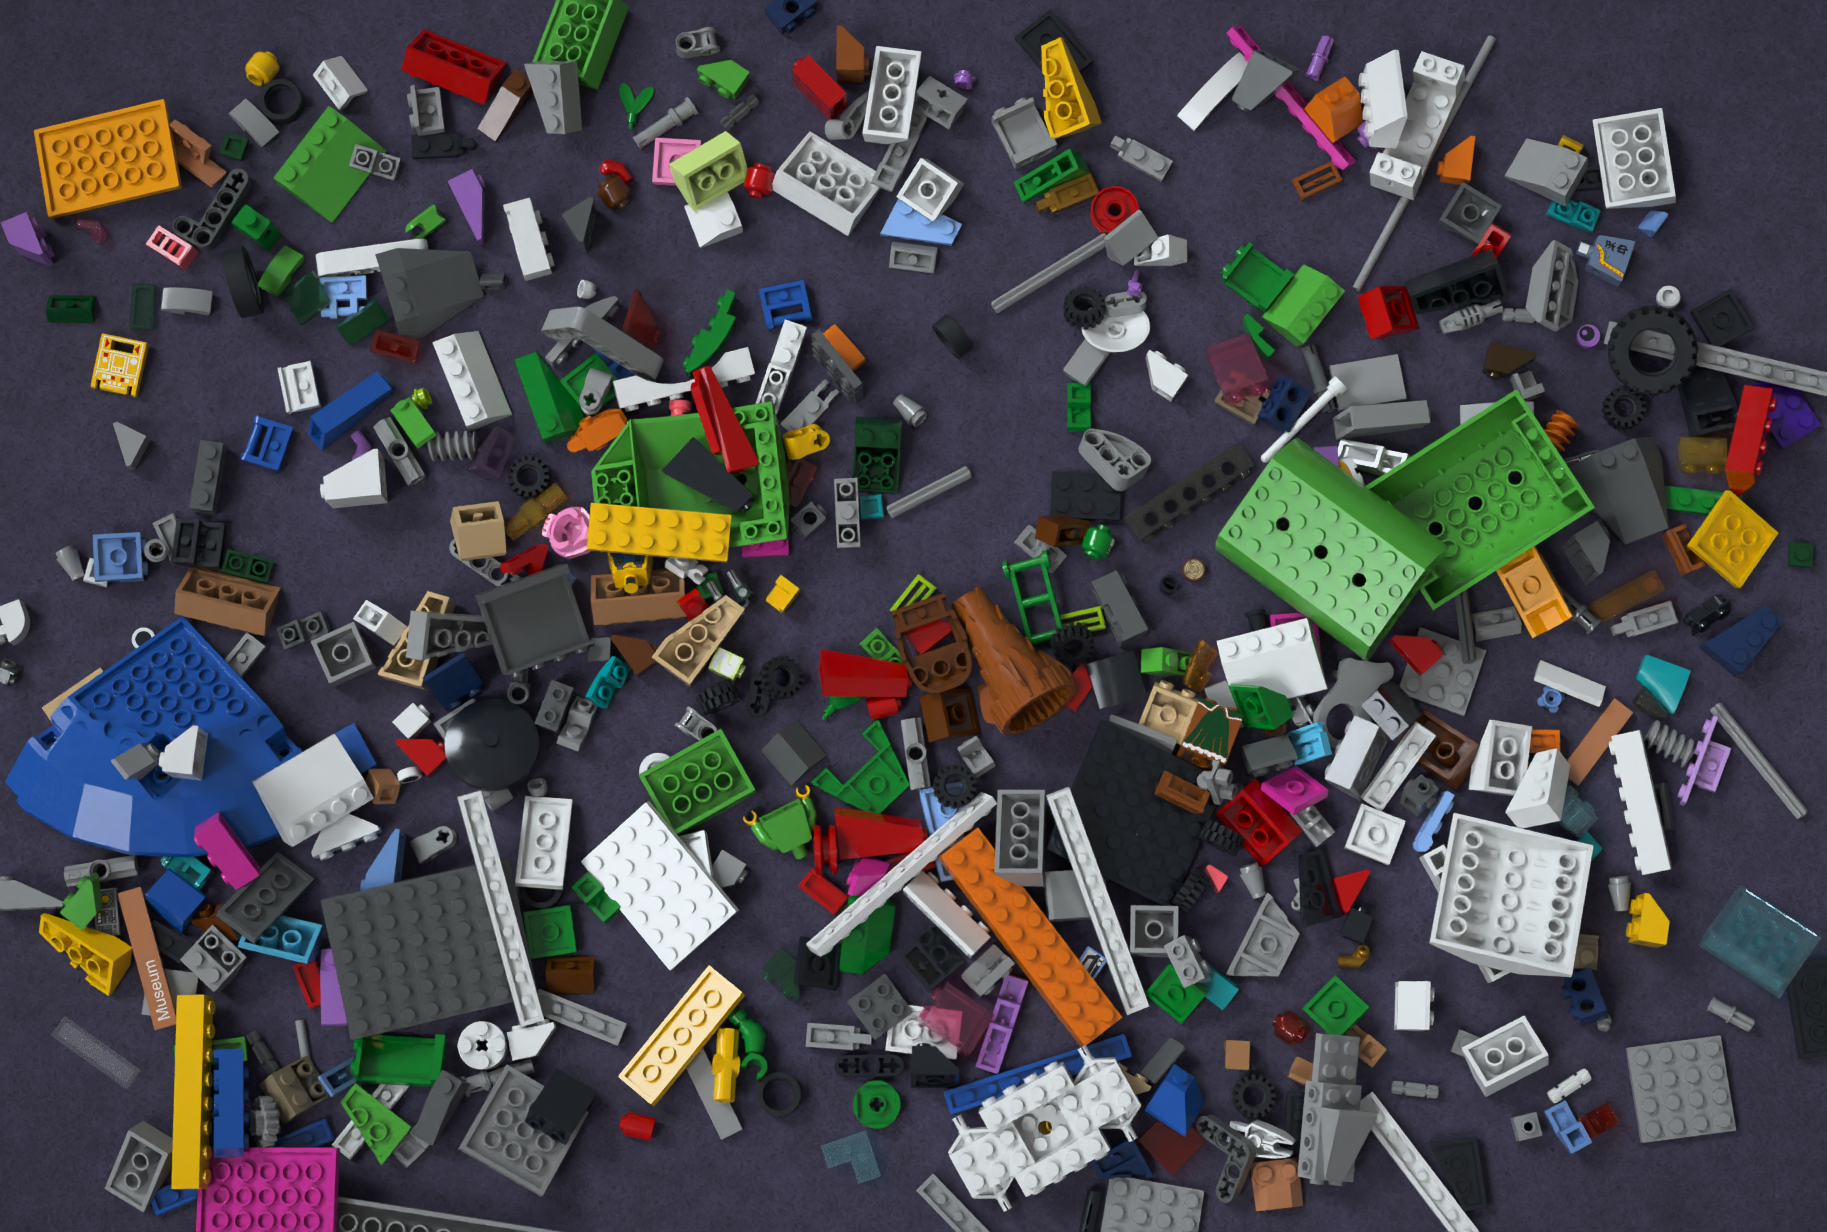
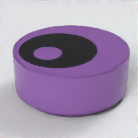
[1576,324,1600,349]

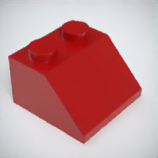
[1358,286,1419,340]

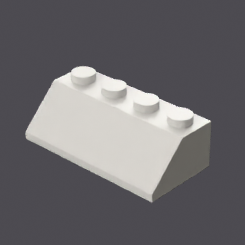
[863,46,922,144]
[1359,50,1408,149]
[433,331,512,432]
[159,725,208,781]
[903,871,991,959]

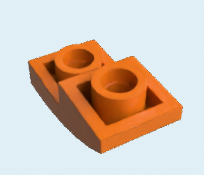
[823,324,866,371]

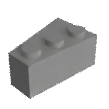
[524,61,582,134]

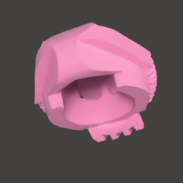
[542,507,591,559]

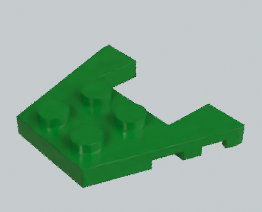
[811,720,910,814]

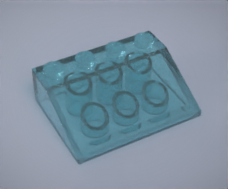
[1698,885,1821,998]

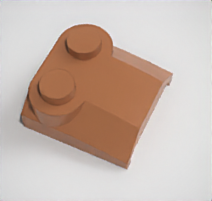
[1250,1158,1303,1211]

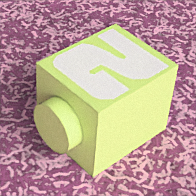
[708,647,746,682]

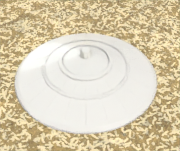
[1081,304,1150,352]

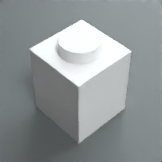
[393,703,431,739]

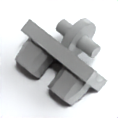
[1197,760,1238,805]
[1290,805,1335,847]

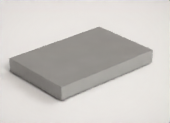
[1329,354,1407,411]

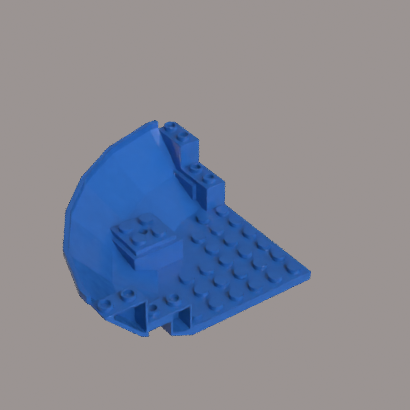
[5,616,303,857]

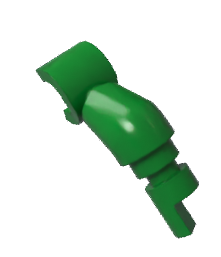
[727,1007,767,1082]

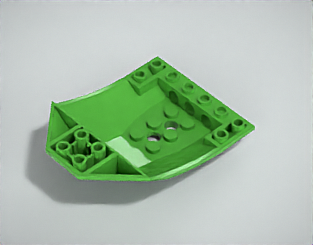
[591,401,789,548]

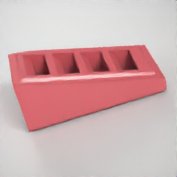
[146,225,199,270]

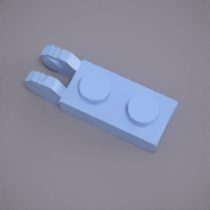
[1412,791,1454,852]

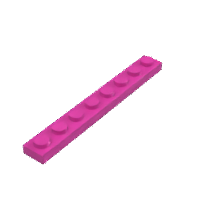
[1227,25,1357,170]

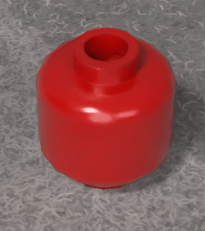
[743,163,775,199]

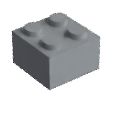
[311,622,376,687]
[1130,905,1178,957]

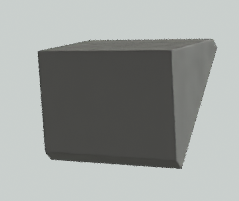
[561,197,597,253]
[761,720,827,786]

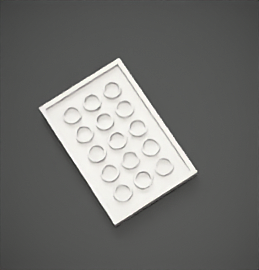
[581,801,739,970]

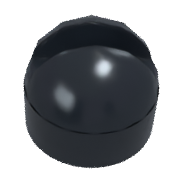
[1159,575,1179,596]

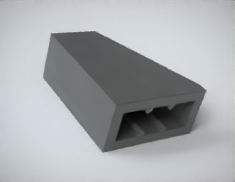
[1232,49,1300,112]

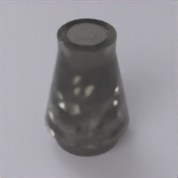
[1632,689,1668,722]

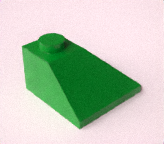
[1228,684,1294,730]

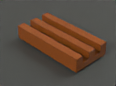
[1291,161,1343,201]

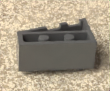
[1090,570,1148,648]

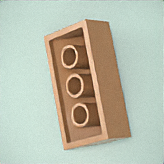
[174,567,281,636]
[591,569,686,625]

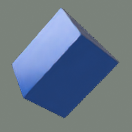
[145,869,207,934]

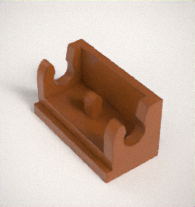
[1662,523,1706,577]
[1154,771,1210,814]

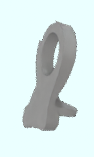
[1313,658,1394,748]

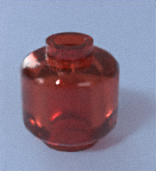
[1272,1011,1309,1046]

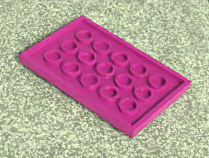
[196,1147,340,1232]

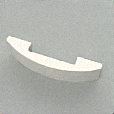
[1177,52,1248,131]

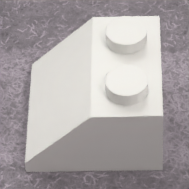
[897,158,964,222]

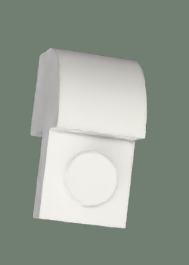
[0,599,30,645]

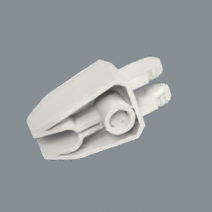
[1227,1119,1296,1159]

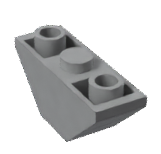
[834,478,860,548]

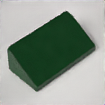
[45,295,96,323]

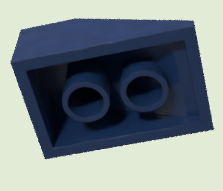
[422,653,486,711]

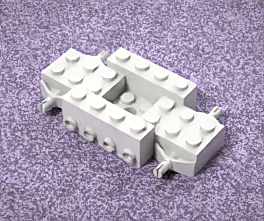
[948,1045,1141,1212]

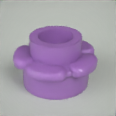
[954,70,976,89]

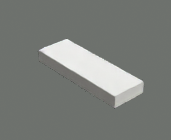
[1534,660,1606,707]

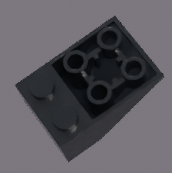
[1678,368,1738,440]

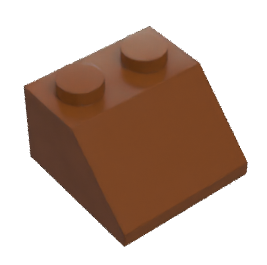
[836,25,869,83]

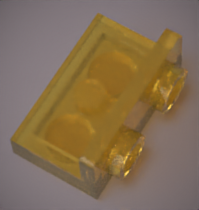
[1676,437,1727,474]

